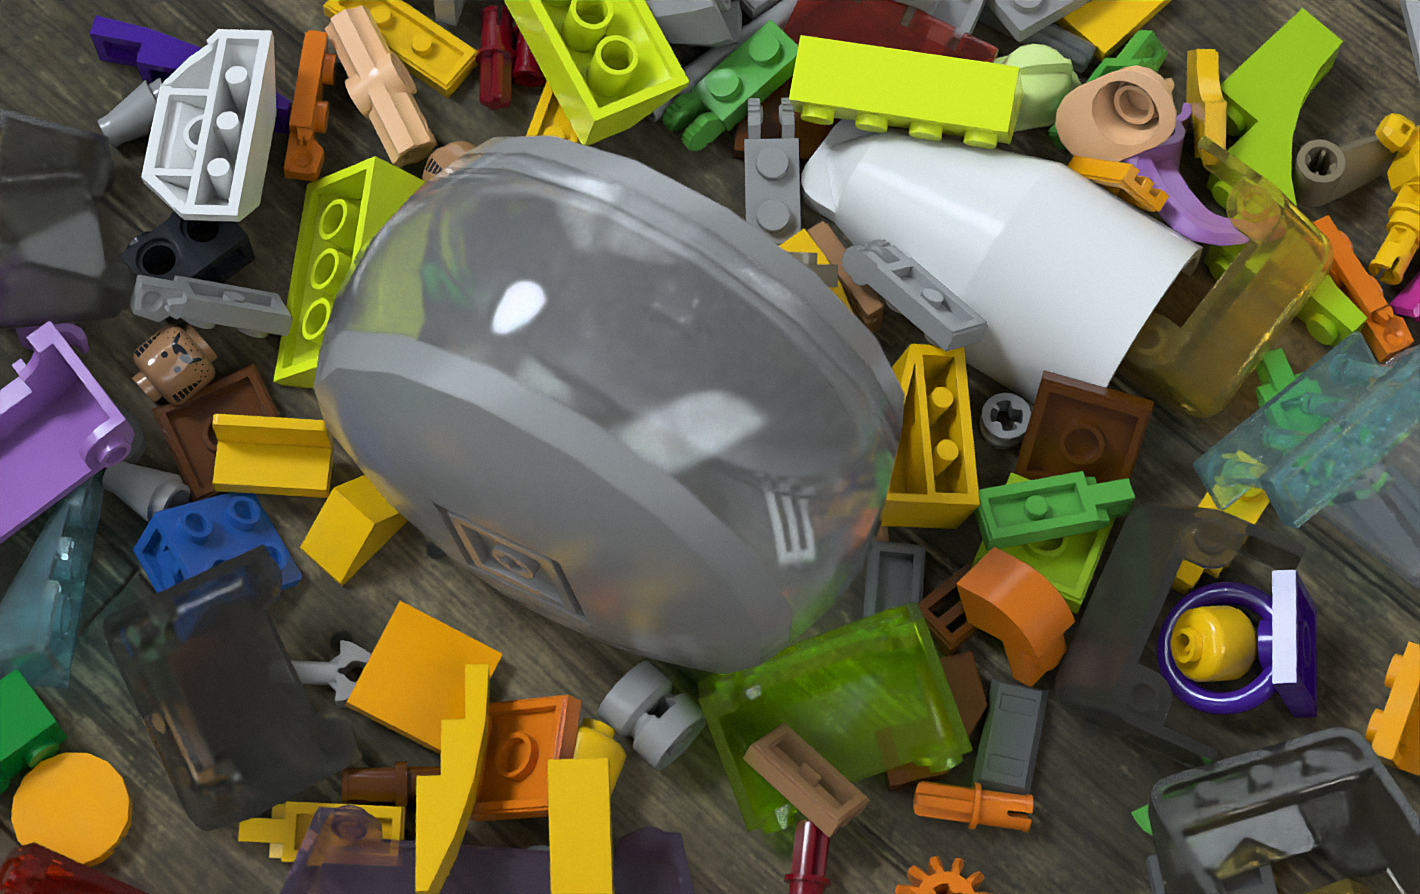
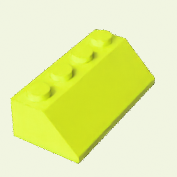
[504,0,690,146]
[789,35,1023,149]
[273,156,425,389]

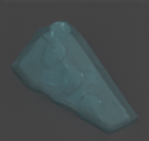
[0,468,105,689]

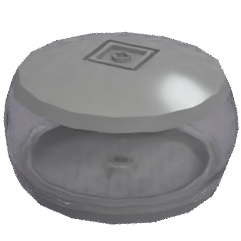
[314,136,905,675]

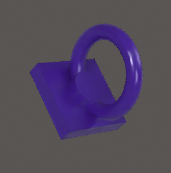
[1157,570,1317,718]

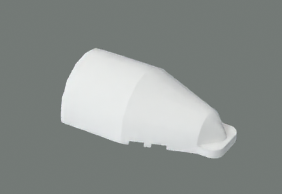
[800,119,1203,404]

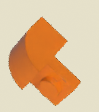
[956,547,1075,688]

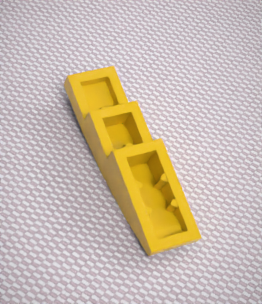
[415,664,490,894]
[548,758,615,894]

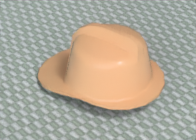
[1055,65,1177,162]

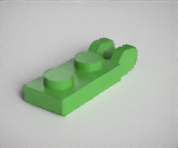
[662,19,798,152]

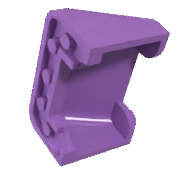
[0,320,135,544]

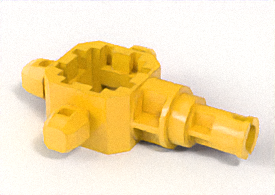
[1368,113,1420,285]

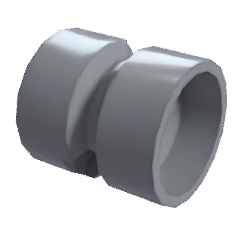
[597,660,708,771]

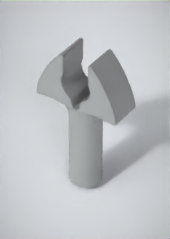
[268,640,371,708]

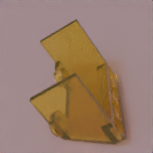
[1120,135,1334,418]

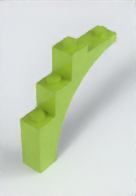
[1204,8,1367,354]

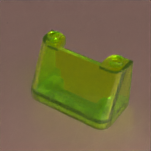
[698,602,973,833]

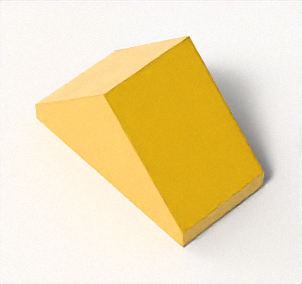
[300,475,408,587]

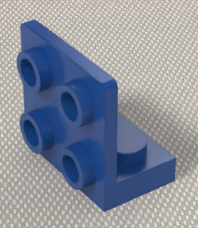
[133,492,302,642]

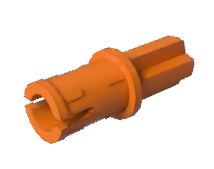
[913,781,1033,833]

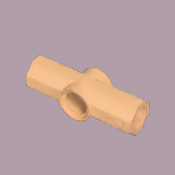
[325,5,438,168]

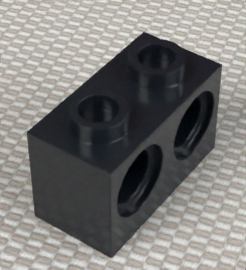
[119,210,255,323]

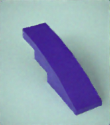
[90,15,292,135]

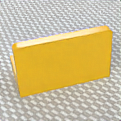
[212,414,335,498]

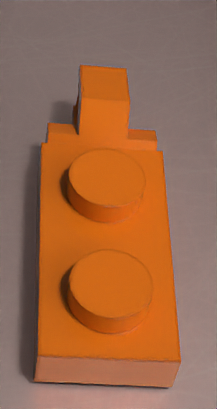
[284,30,338,182]
[1306,215,1414,363]

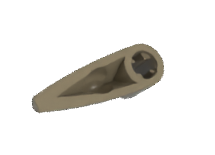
[1291,135,1398,207]

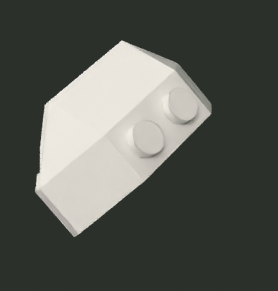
[141,29,276,222]

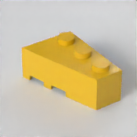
[849,344,980,529]

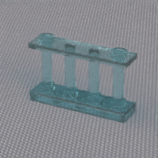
[1192,331,1420,528]

